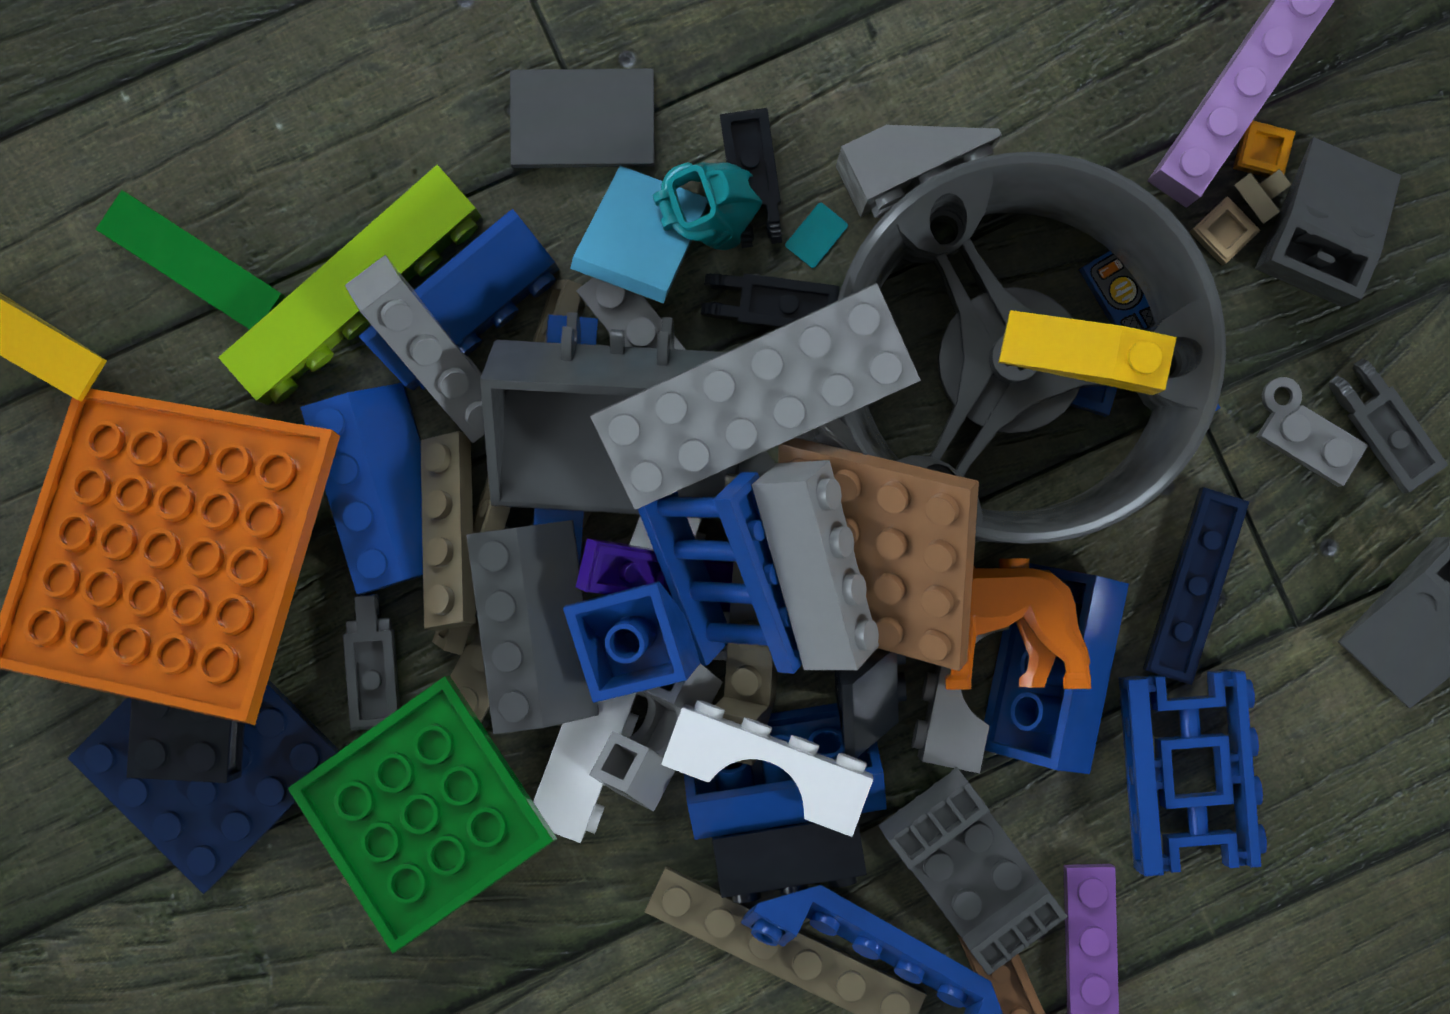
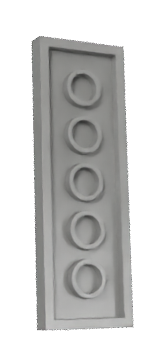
[590,283,921,510]

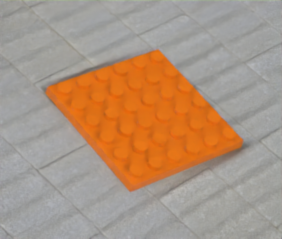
[0,389,340,725]

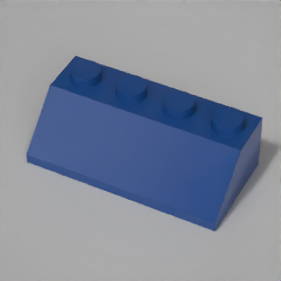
[359,209,559,391]
[300,383,423,594]
[984,563,1129,774]
[683,703,887,840]

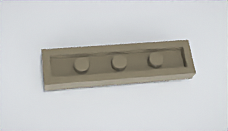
[421,431,475,631]

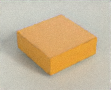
[1233,121,1296,178]

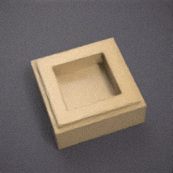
[1189,196,1261,266]

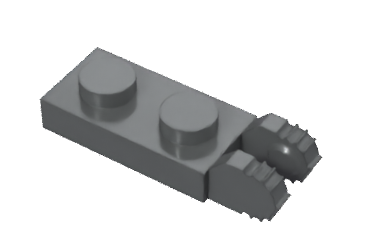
[1328,358,1448,493]

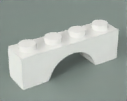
[661,700,873,837]

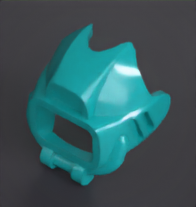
[653,162,762,250]

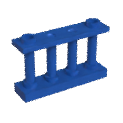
[638,472,802,674]

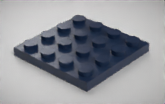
[68,679,340,894]

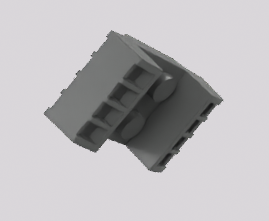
[878,767,1068,975]

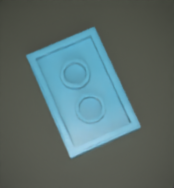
[570,165,708,304]

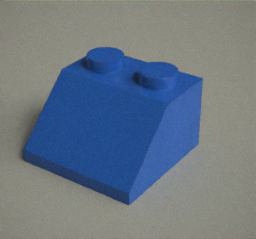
[563,581,700,703]

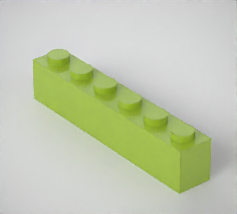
[218,165,482,405]

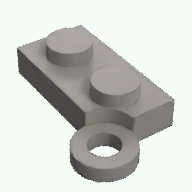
[1256,377,1368,487]

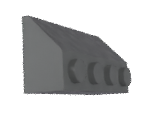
[466,520,599,734]

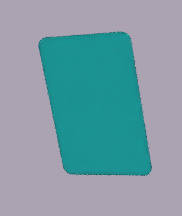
[785,202,848,268]

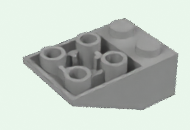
[836,125,1002,218]

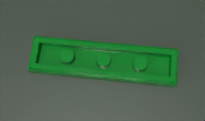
[95,190,285,330]

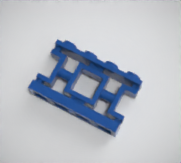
[1118,669,1267,876]

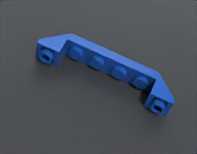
[741,885,1003,1014]

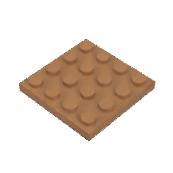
[779,437,979,671]

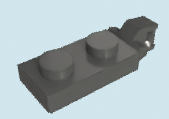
[343,594,401,730]

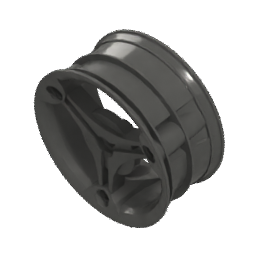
[838,152,1226,544]

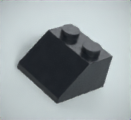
[834,648,907,758]

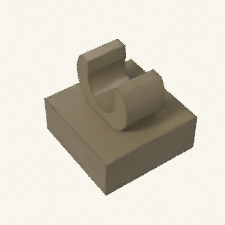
[1234,169,1292,224]

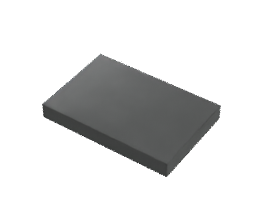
[510,68,655,168]

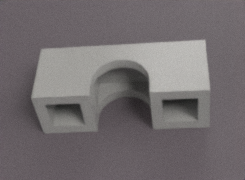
[589,663,723,811]

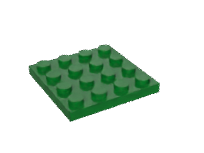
[288,676,557,954]

